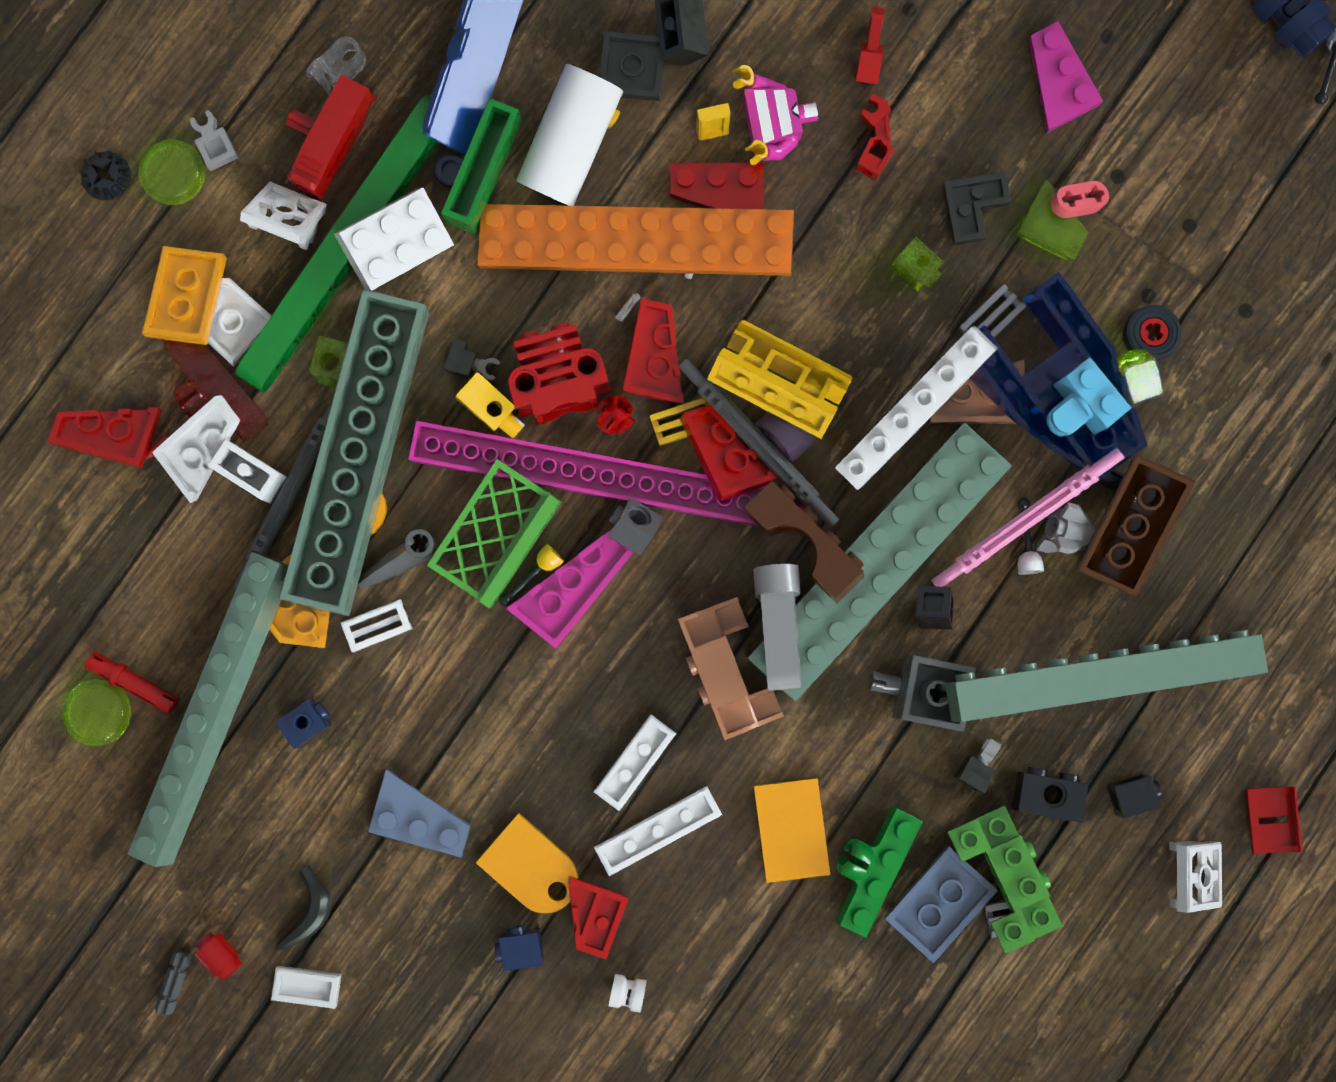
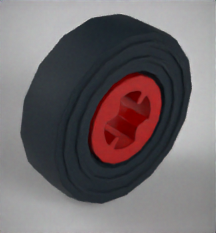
[1123,305,1181,362]

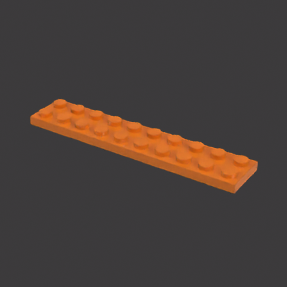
[478,204,794,276]

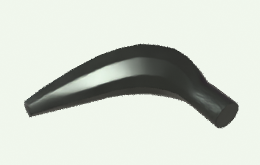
[276,865,332,950]

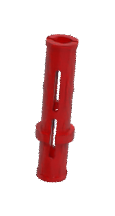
[84,651,180,715]

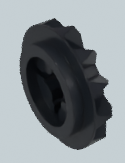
[79,150,131,200]

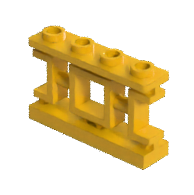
[707,320,853,439]

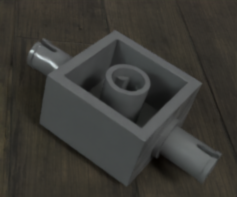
[868,655,976,732]

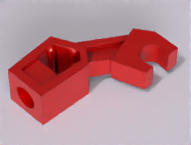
[855,6,885,84]
[856,93,894,181]

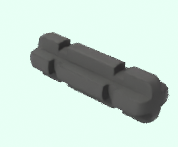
[155,950,192,1015]

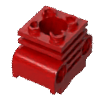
[508,323,611,425]

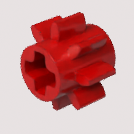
[594,395,635,435]

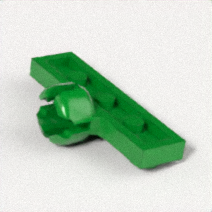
[835,806,923,937]

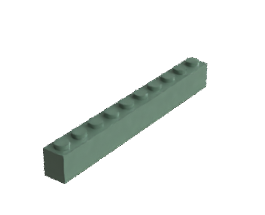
[127,552,289,867]
[945,630,1268,722]

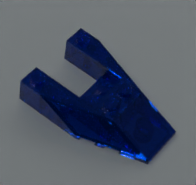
[970,272,1148,482]

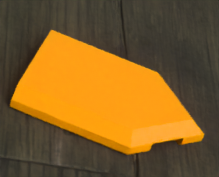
[269,554,330,648]

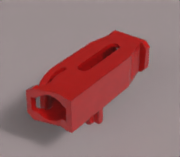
[286,74,377,201]

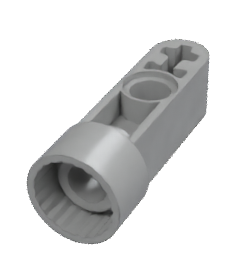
[753,564,802,691]

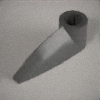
[358,529,438,589]

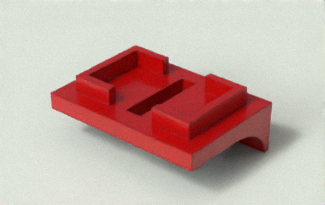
[1245,786,1303,854]

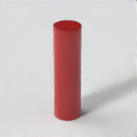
[147,433,169,459]

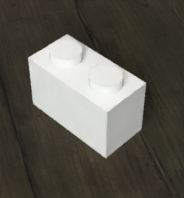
[208,439,287,504]

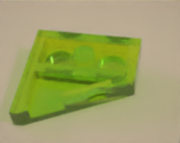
[1016,180,1089,263]

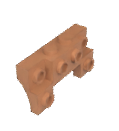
[678,597,784,740]

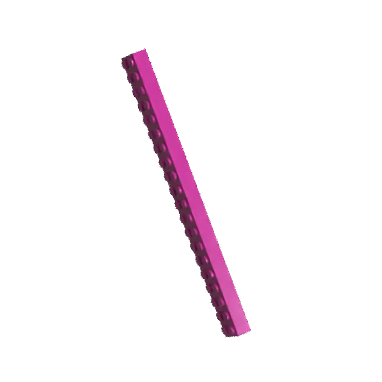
[409,421,804,534]

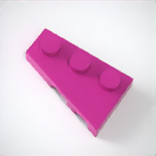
[1028,21,1103,134]

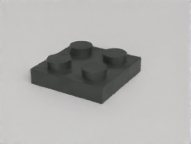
[599,31,664,101]

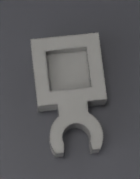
[190,110,239,171]

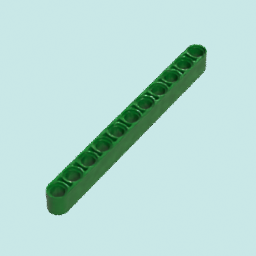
[235,95,438,393]

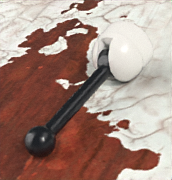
[1315,31,1336,105]
[1017,498,1044,575]

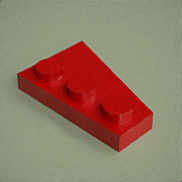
[670,163,764,209]
[621,298,684,405]
[680,404,778,502]
[47,407,162,469]

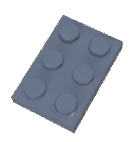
[884,845,998,963]

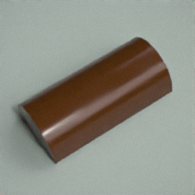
[1076,453,1196,597]

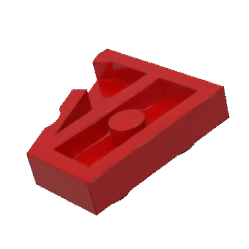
[568,876,629,959]

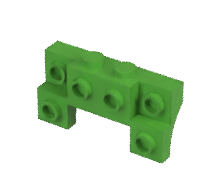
[947,806,1063,954]

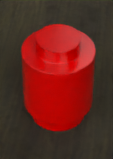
[195,932,243,982]

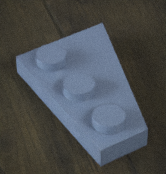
[368,769,471,857]

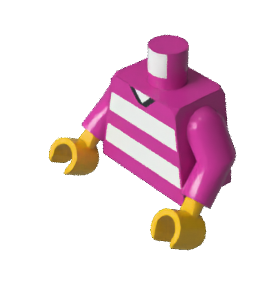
[733,65,818,165]

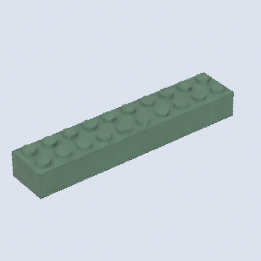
[280,289,429,617]
[747,422,1012,702]

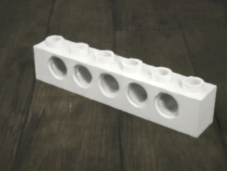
[835,326,998,490]

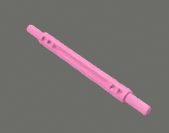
[931,448,1125,587]

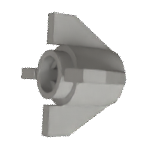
[1035,502,1095,554]

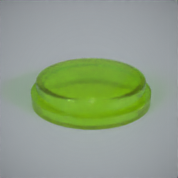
[139,139,205,205]
[62,679,131,746]

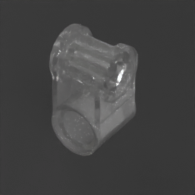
[306,36,367,97]

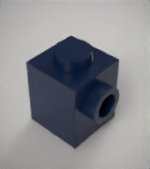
[275,699,332,749]
[495,925,544,971]

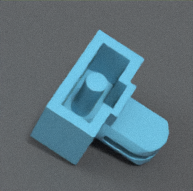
[1046,357,1131,436]

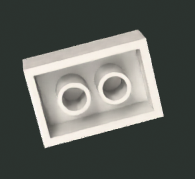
[334,188,454,291]

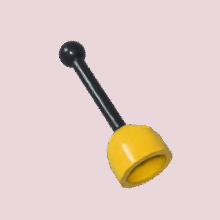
[499,544,564,607]

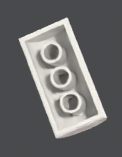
[516,64,623,206]

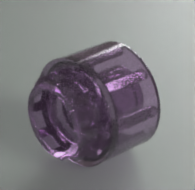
[754,412,815,464]

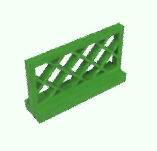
[427,459,562,609]

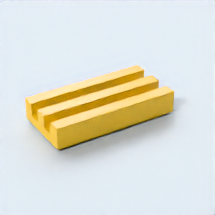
[650,398,709,446]

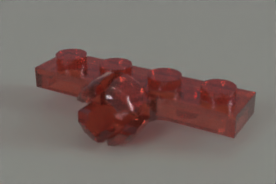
[163,340,269,442]

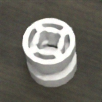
[609,974,647,1013]

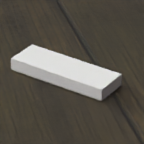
[594,714,676,811]

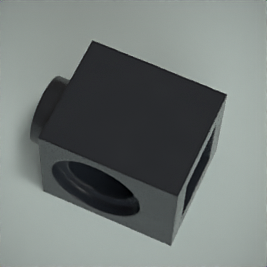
[916,586,954,630]
[1107,774,1162,818]

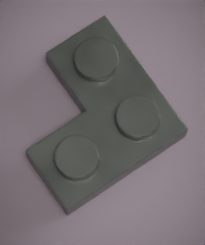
[942,172,1011,246]

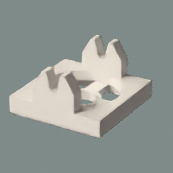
[240,182,327,250]
[1169,841,1222,913]

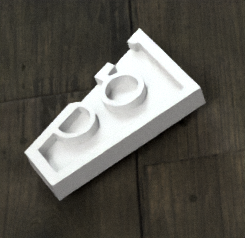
[152,395,240,503]

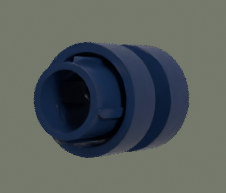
[1251,0,1336,57]

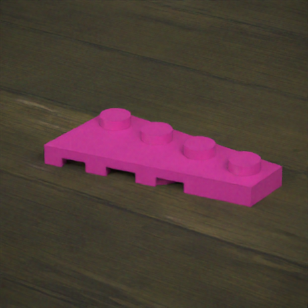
[506,530,634,649]

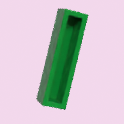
[441,98,522,235]

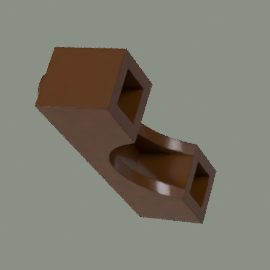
[744,481,864,604]

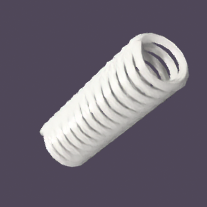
[615,293,641,322]

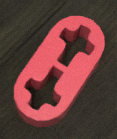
[1050,181,1109,218]

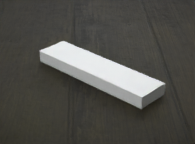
[594,786,722,876]

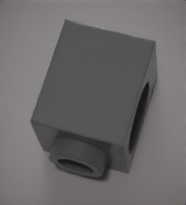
[608,498,663,555]

